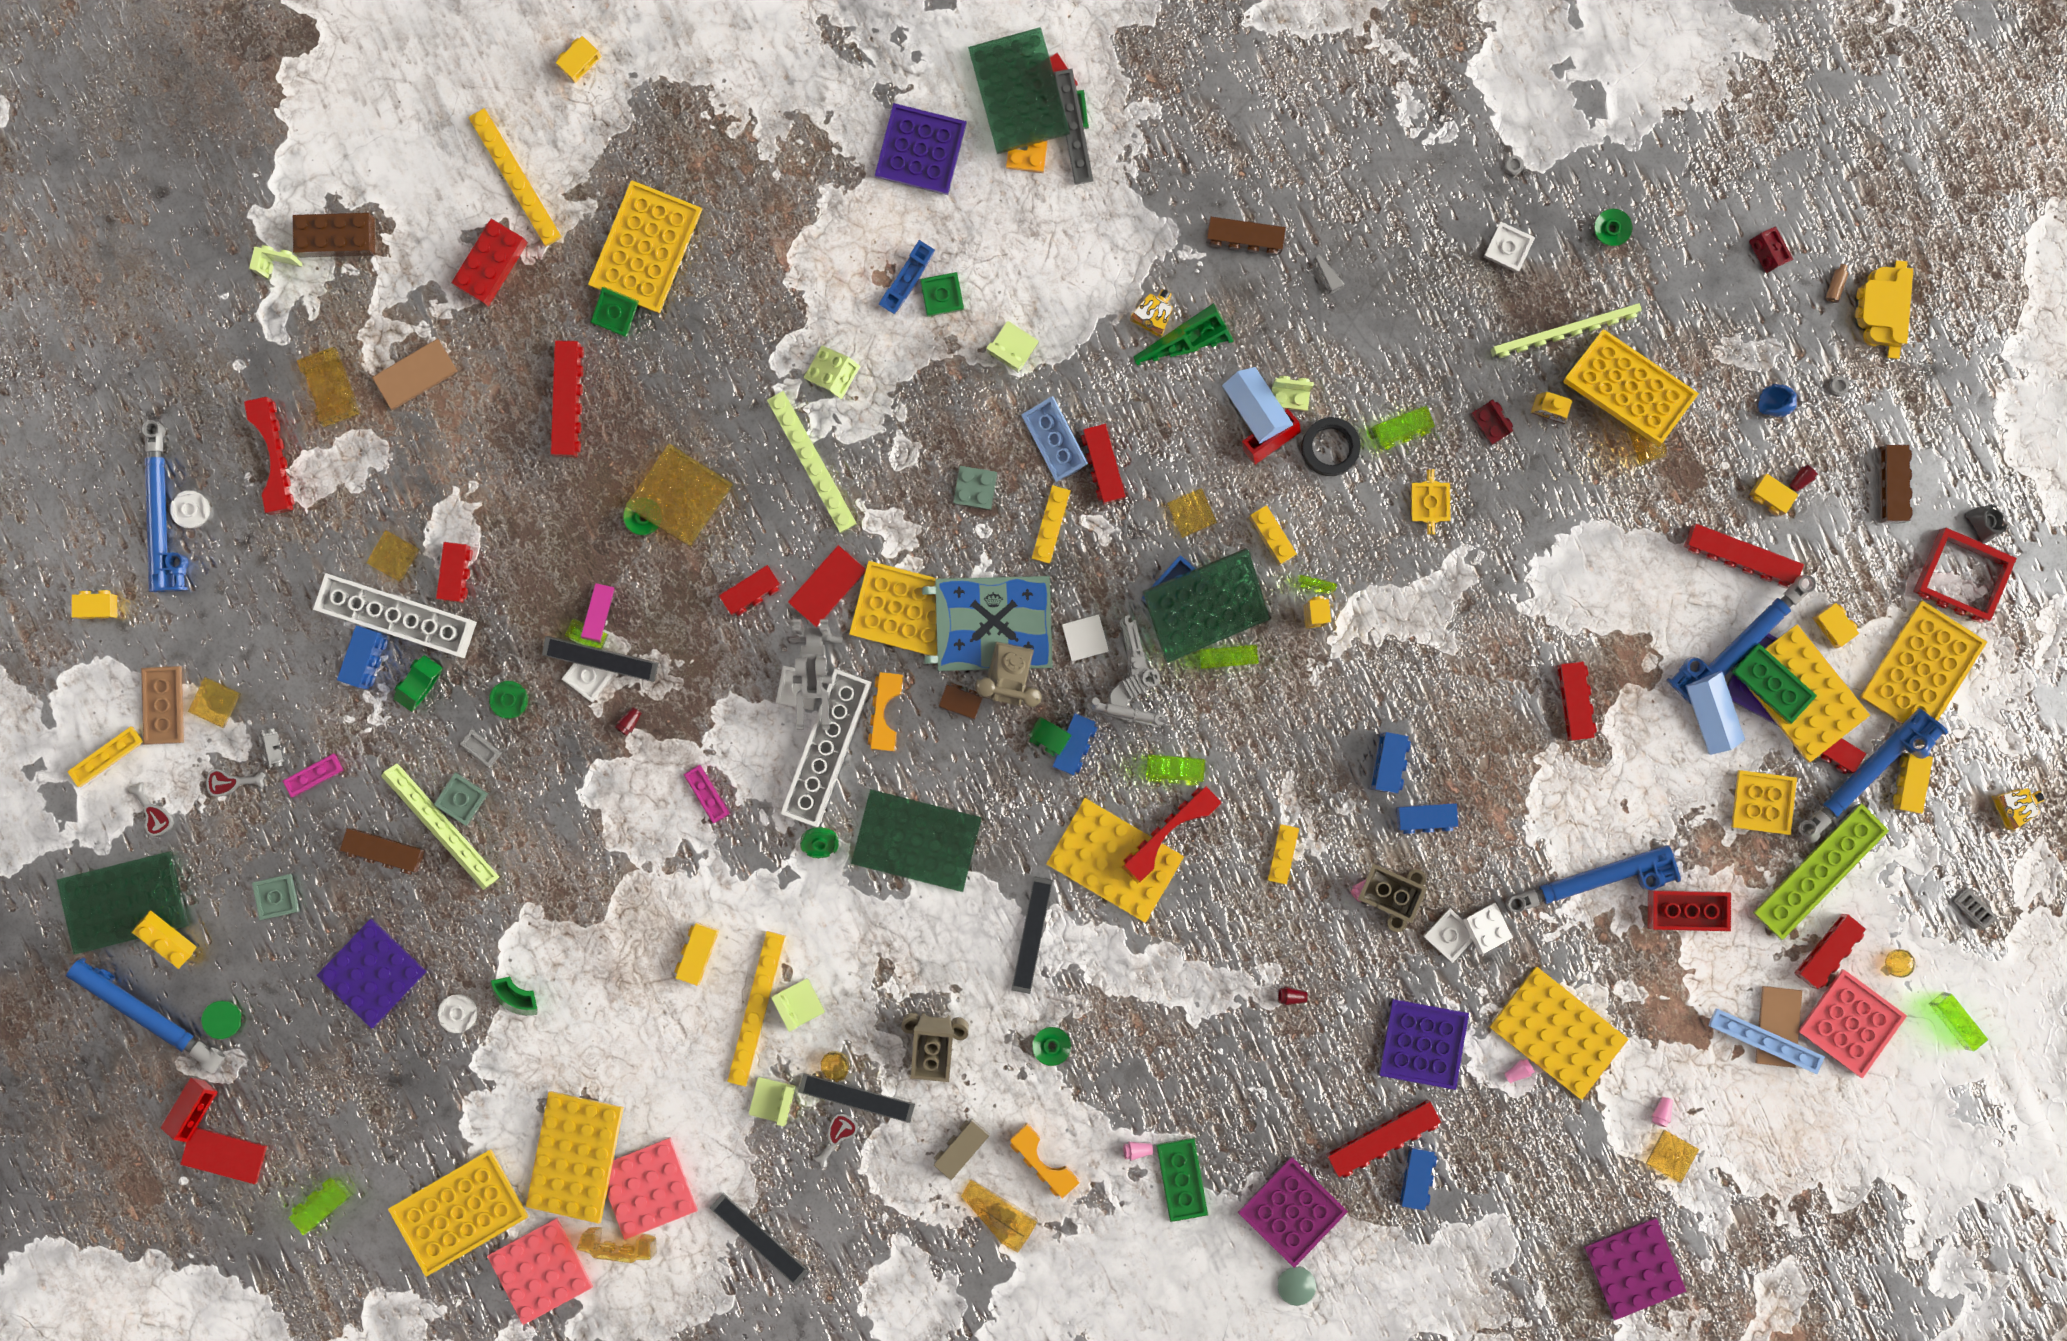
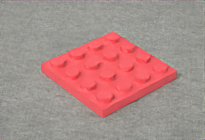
[1798,969,1907,1078]
[607,1138,698,1240]
[487,1218,593,1325]

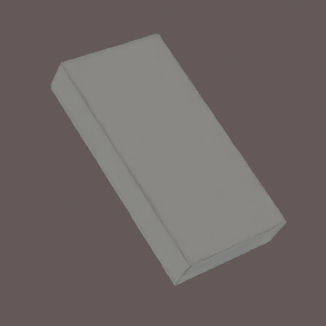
[459,729,502,768]

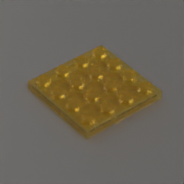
[626,444,733,548]

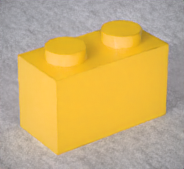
[556,36,602,83]
[1749,473,1798,516]
[72,590,117,619]
[1812,603,1860,648]

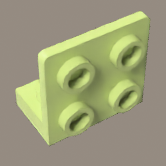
[249,245,303,279]
[986,321,1039,373]
[804,346,860,399]
[1271,376,1314,411]
[771,978,825,1032]
[749,1077,796,1126]

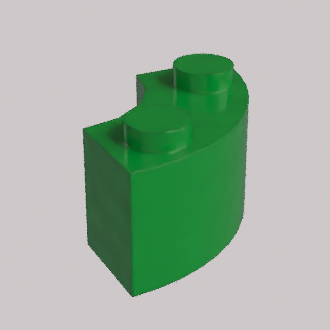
[393,655,443,712]
[1028,717,1072,756]
[491,976,538,1016]

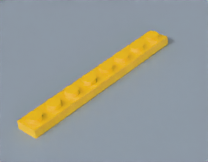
[468,108,562,247]
[727,931,786,1087]

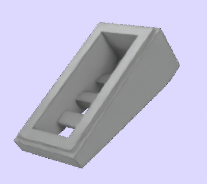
[1313,255,1345,294]
[1953,888,1998,930]

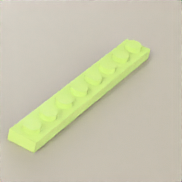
[1491,303,1642,358]
[767,391,857,533]
[381,764,499,890]

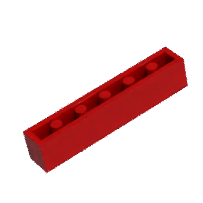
[551,341,584,458]
[1683,524,1804,589]
[1326,1099,1442,1178]

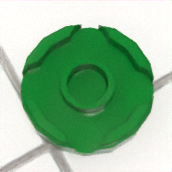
[489,681,528,719]
[800,827,839,859]
[201,1000,242,1039]

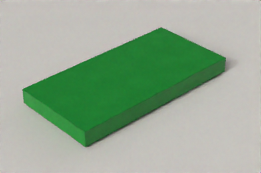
[1732,643,1817,724]
[1156,1137,1208,1222]

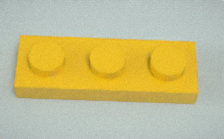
[1267,824,1299,885]

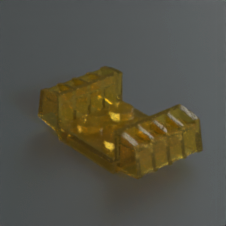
[297,347,360,427]
[576,1227,657,1263]

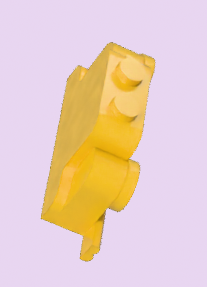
[1855,260,1913,359]

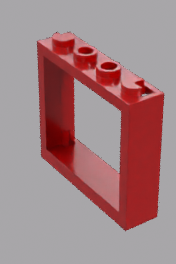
[1913,527,2017,624]

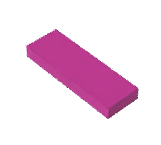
[581,583,615,642]
[283,753,344,798]
[683,765,730,824]

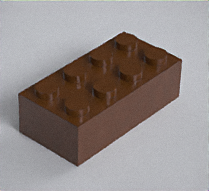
[293,213,376,258]

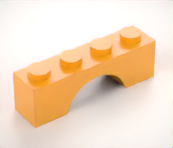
[868,672,904,752]
[1010,1123,1080,1199]

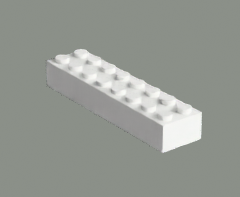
[313,573,477,658]
[781,669,872,827]

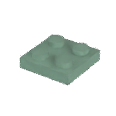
[953,466,997,510]
[434,772,489,826]
[252,874,300,920]

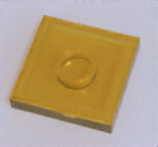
[1167,488,1217,538]
[366,530,420,582]
[188,677,241,728]
[1646,1130,1699,1183]

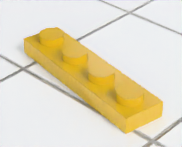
[1032,485,1071,564]
[67,726,143,787]

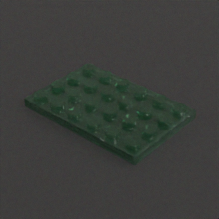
[968,27,1070,154]
[1143,548,1270,663]
[851,789,982,892]
[57,851,189,955]

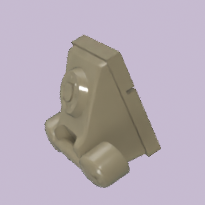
[975,641,1042,707]
[1358,864,1428,933]
[901,1013,969,1082]

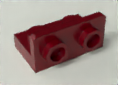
[1749,226,1794,273]
[1471,399,1513,446]

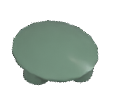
[1277,1266,1316,1306]

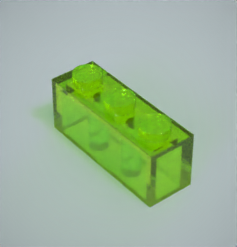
[1371,405,1435,451]
[1198,644,1259,670]
[1145,754,1205,786]
[1929,992,1989,1052]
[288,1177,353,1235]

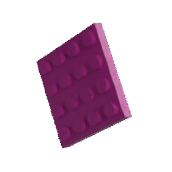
[1238,1156,1348,1268]
[1583,1217,1687,1320]

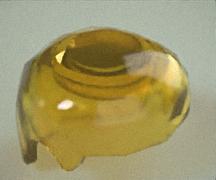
[1885,949,1916,978]
[820,1051,850,1082]

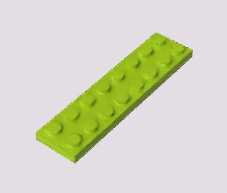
[1753,803,1889,940]

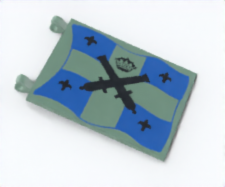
[922,576,1053,671]

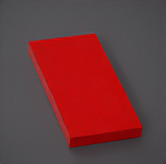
[788,545,866,627]
[180,1127,267,1184]

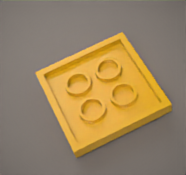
[1731,770,1797,835]

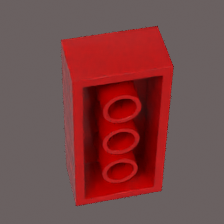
[451,218,528,307]
[1648,890,1731,932]

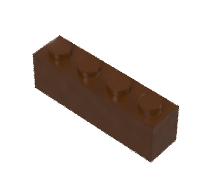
[1206,216,1286,256]
[1880,445,1913,523]
[340,828,425,875]

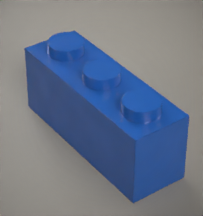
[1052,713,1098,776]
[1396,803,1459,834]
[1399,1146,1437,1211]

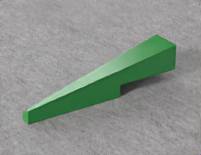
[1133,303,1234,365]

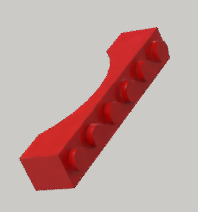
[244,397,295,515]
[1122,786,1222,884]

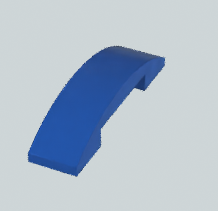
[879,240,935,315]

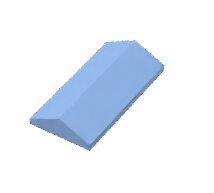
[1222,367,1293,444]
[1022,396,1088,482]
[1686,671,1745,755]

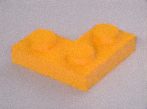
[1006,132,1048,173]

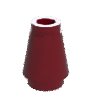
[1789,464,1818,492]
[615,707,642,736]
[1278,986,1308,1006]

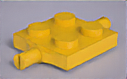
[1411,469,1451,535]

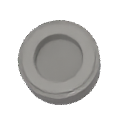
[1504,155,1524,176]
[1828,376,1850,396]

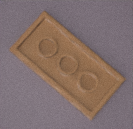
[372,338,458,410]
[141,666,184,745]
[1755,986,1803,1068]

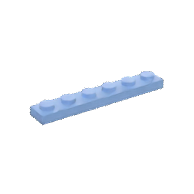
[1708,1008,1825,1074]

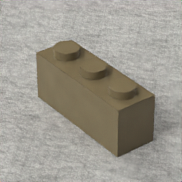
[933,1119,990,1180]

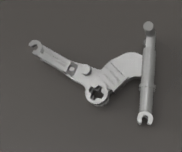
[1083,615,1165,728]
[790,619,843,730]

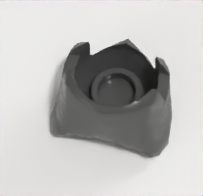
[1966,504,2008,544]

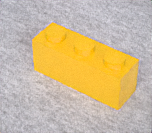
[1248,505,1297,566]
[1303,596,1331,629]
[1892,752,1933,814]
[132,910,196,969]
[674,922,719,986]

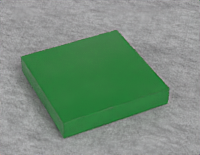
[920,272,964,317]
[590,287,639,337]

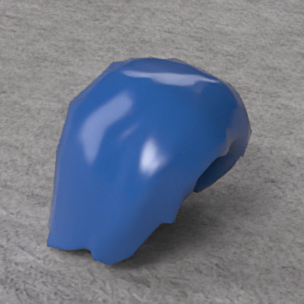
[1758,384,1797,417]

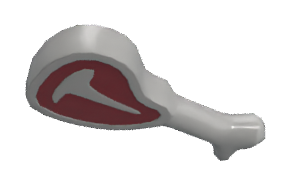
[206,769,266,797]
[128,782,174,836]
[813,1113,858,1169]

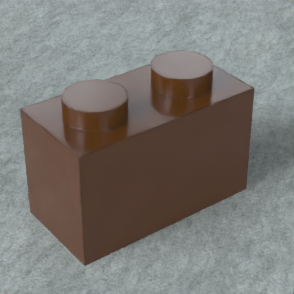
[939,683,983,720]

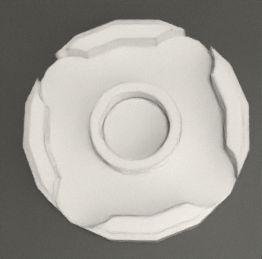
[170,491,210,529]
[437,994,477,1033]

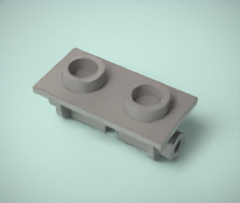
[257,728,284,770]

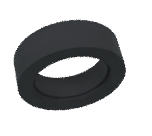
[1301,417,1361,476]

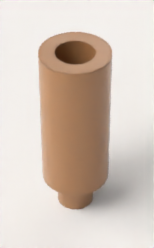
[1825,264,1849,303]

